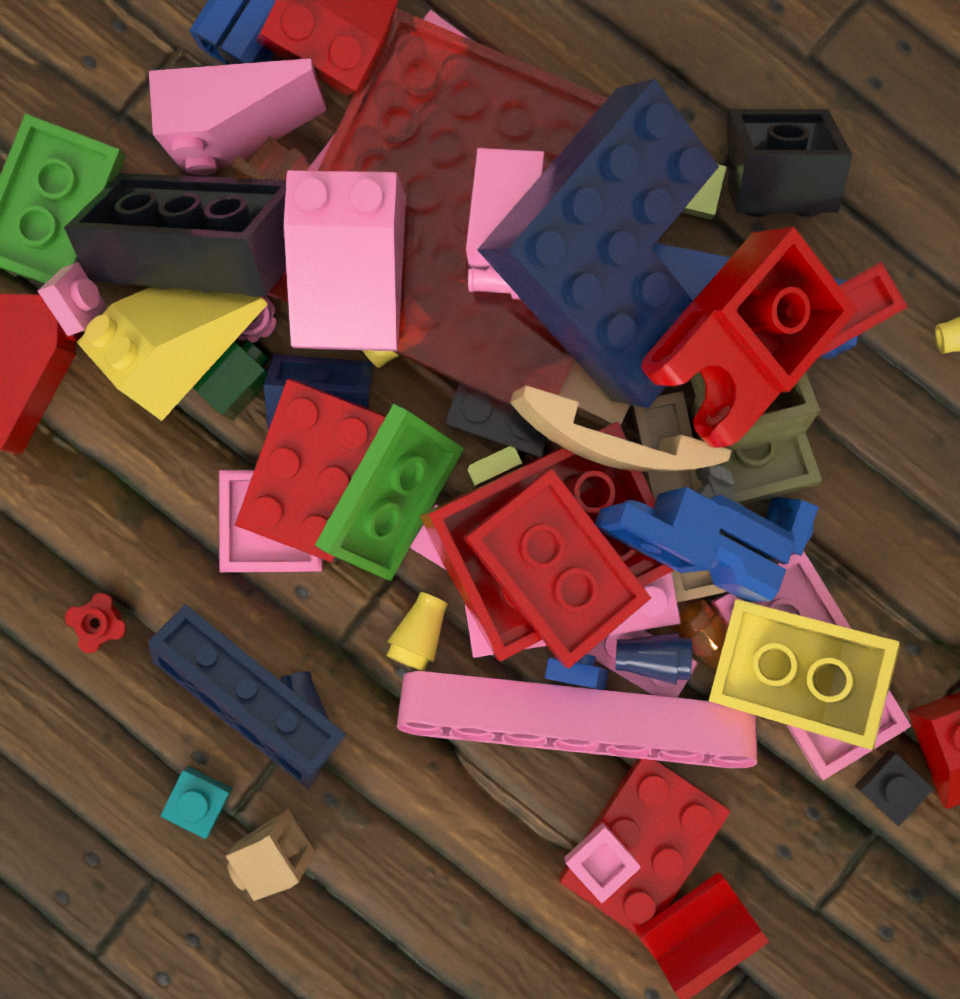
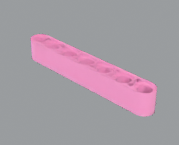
[397,671,757,768]

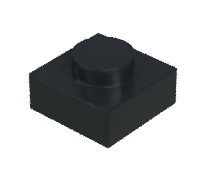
[855,750,934,826]

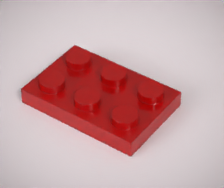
[234,378,387,563]
[463,468,651,669]
[558,759,731,936]

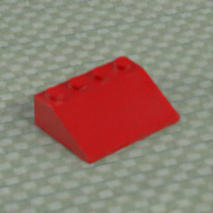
[419,421,674,662]

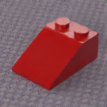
[256,0,398,96]

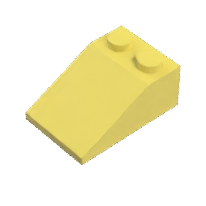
[77,286,268,421]
[709,599,900,750]

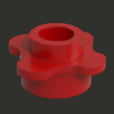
[65,593,126,653]

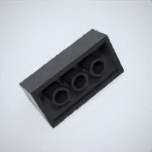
[64,173,286,297]

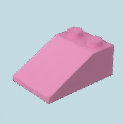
[149,58,327,175]
[284,170,406,351]

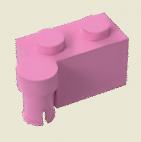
[466,148,545,300]

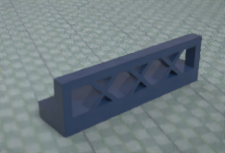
[148,604,346,790]

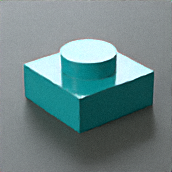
[160,766,233,839]

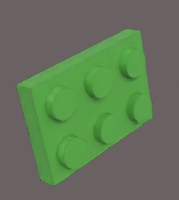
[0,114,126,285]
[315,404,464,581]

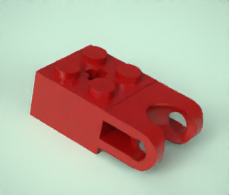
[641,227,857,448]

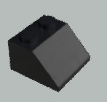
[727,109,852,217]

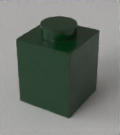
[192,338,270,421]

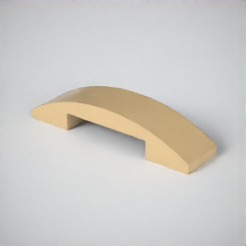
[510,385,731,473]

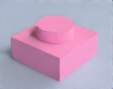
[38,262,106,336]
[564,822,641,903]

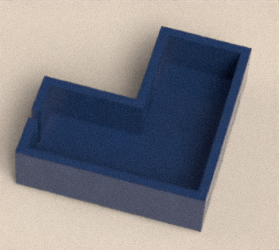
[477,78,719,408]

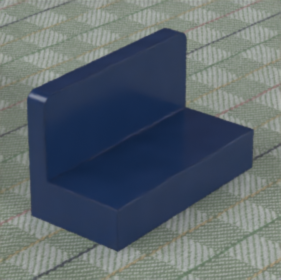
[264,354,374,431]

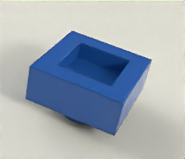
[765,497,818,556]
[545,654,609,690]

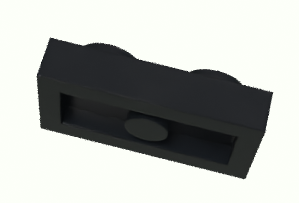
[445,376,547,458]

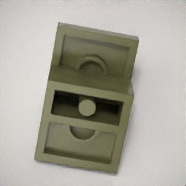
[688,371,822,505]

